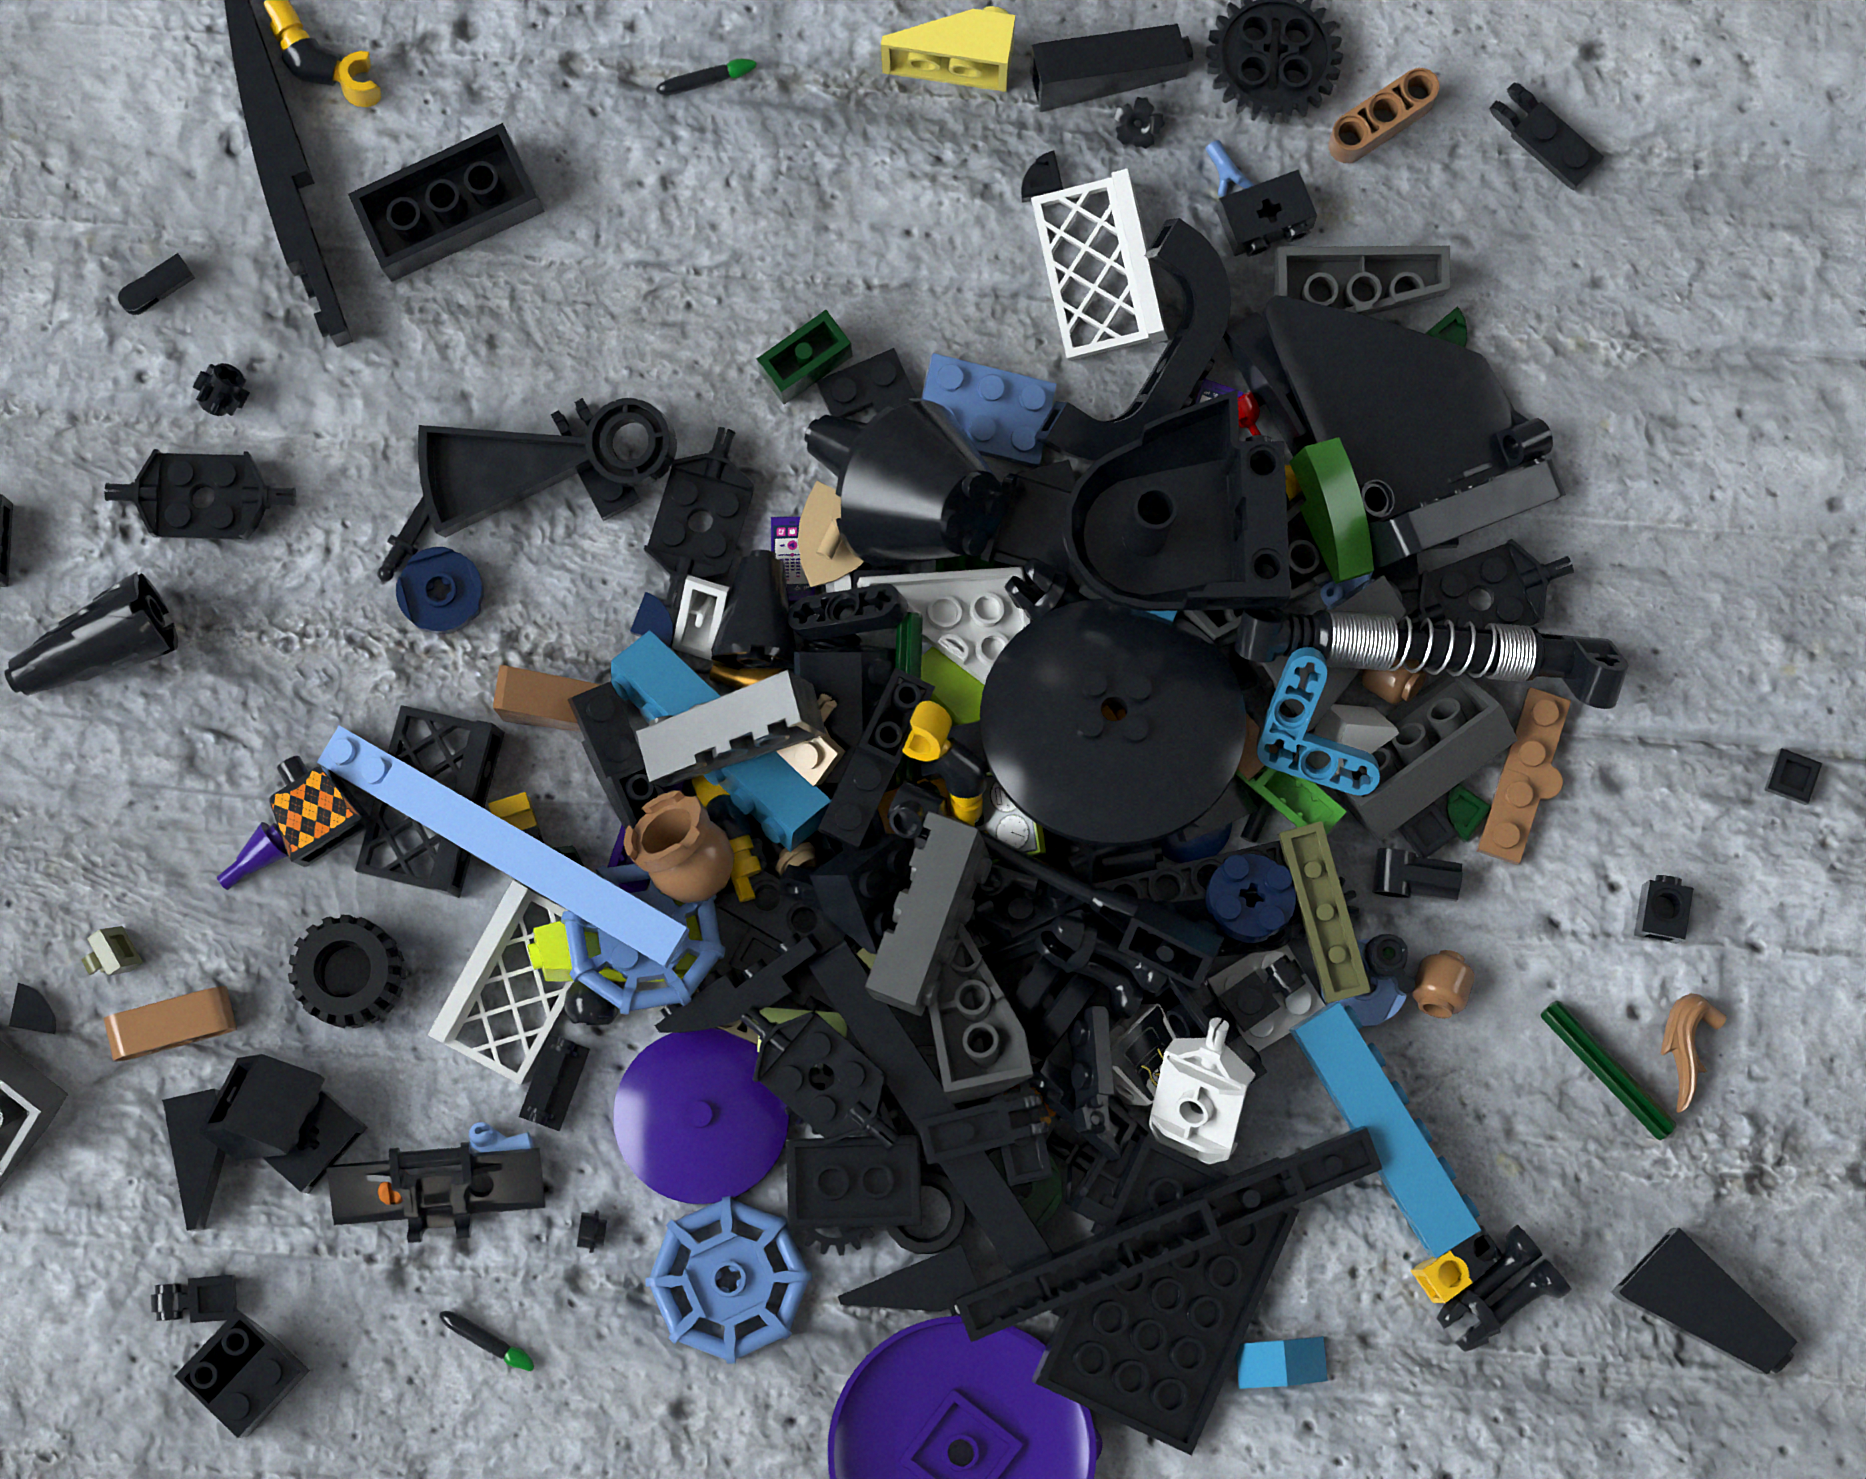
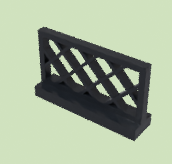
[355,705,505,898]

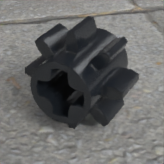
[193,363,250,416]

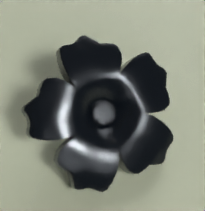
[1113,97,1165,149]

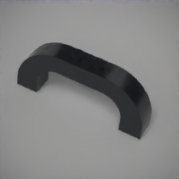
[1034,218,1231,461]

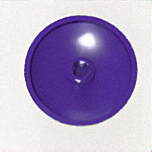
[613,1028,790,1204]

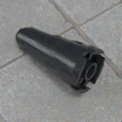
[4,571,178,696]

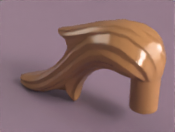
[1661,993,1727,1113]

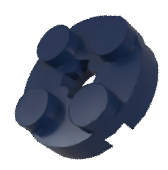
[396,547,484,634]
[1206,854,1296,943]

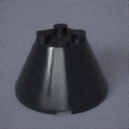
[835,398,1010,567]

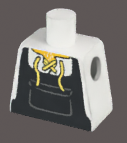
[1109,1004,1176,1106]

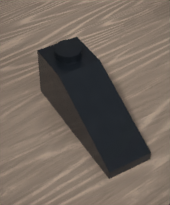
[162,1088,226,1231]
[838,1245,979,1316]

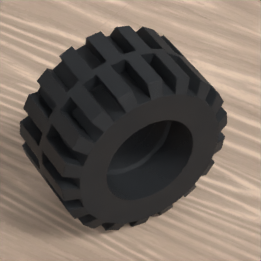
[288,914,406,1028]

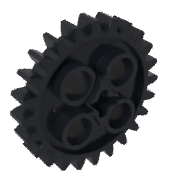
[1205,0,1343,124]

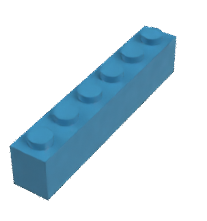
[611,630,831,852]
[1288,1002,1481,1258]

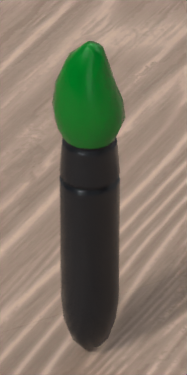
[656,58,757,95]
[439,1311,534,1371]

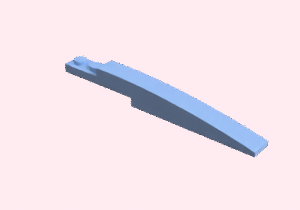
[317,725,690,968]

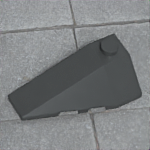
[929,924,1034,1104]

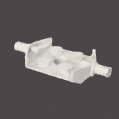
[1148,1018,1255,1164]

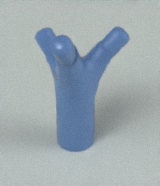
[1205,140,1255,197]

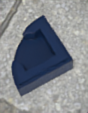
[630,592,674,648]

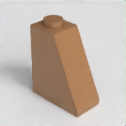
[493,665,601,732]

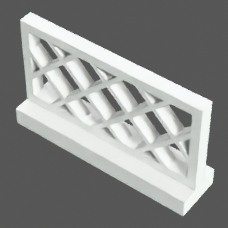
[1031,168,1169,361]
[427,880,574,1085]

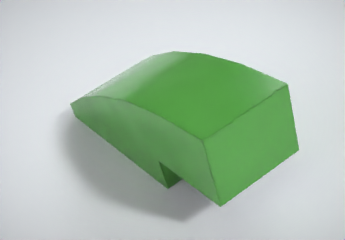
[1289,437,1374,584]

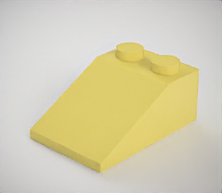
[881,6,1016,92]

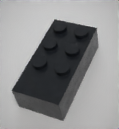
[348,123,545,282]

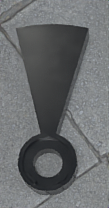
[418,398,677,537]

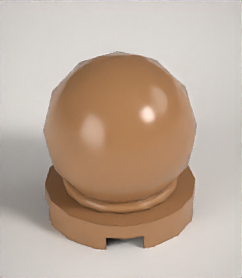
[623,790,735,903]

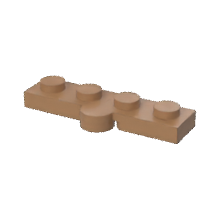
[1476,687,1571,865]

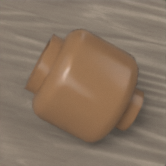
[1362,659,1427,705]
[1412,950,1475,1019]

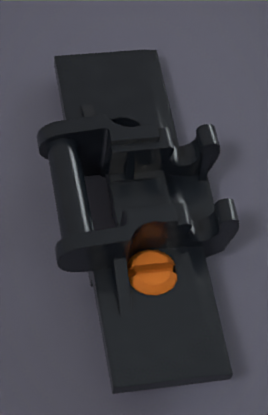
[327,1142,546,1243]

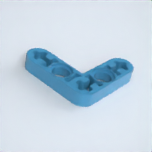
[1256,647,1380,796]

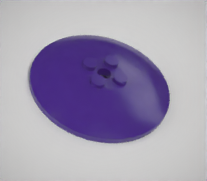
[827,1316,1097,1479]

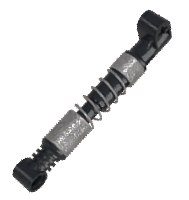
[1234,608,1629,709]

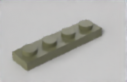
[1278,821,1371,1004]

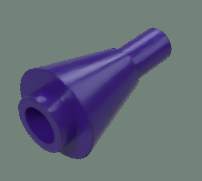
[217,822,288,890]

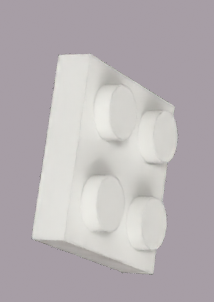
[1207,944,1325,1052]

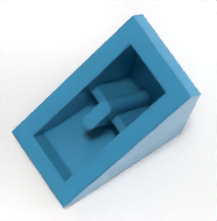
[1236,1336,1328,1389]

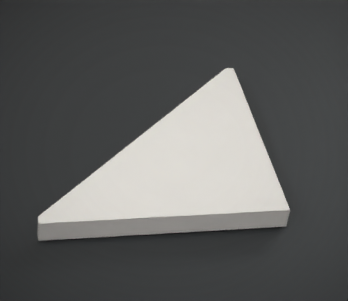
[857,567,1032,685]

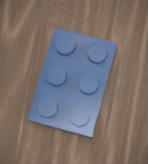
[921,353,1057,468]

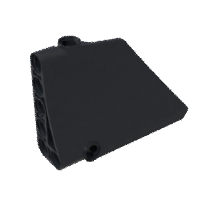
[1262,295,1566,570]

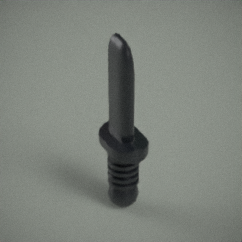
[377,496,430,582]

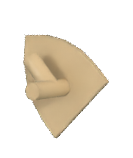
[798,481,864,588]

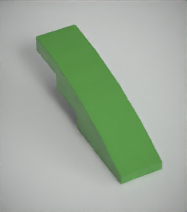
[1235,766,1347,835]

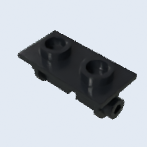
[518,1034,590,1132]

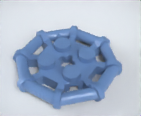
[561,864,726,1015]
[645,1196,812,1364]

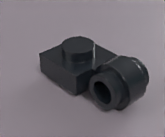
[1218,954,1306,1033]
[151,1275,237,1323]

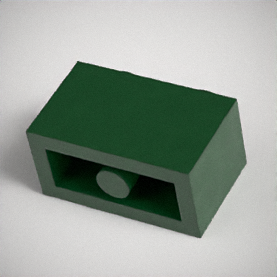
[756,310,853,405]

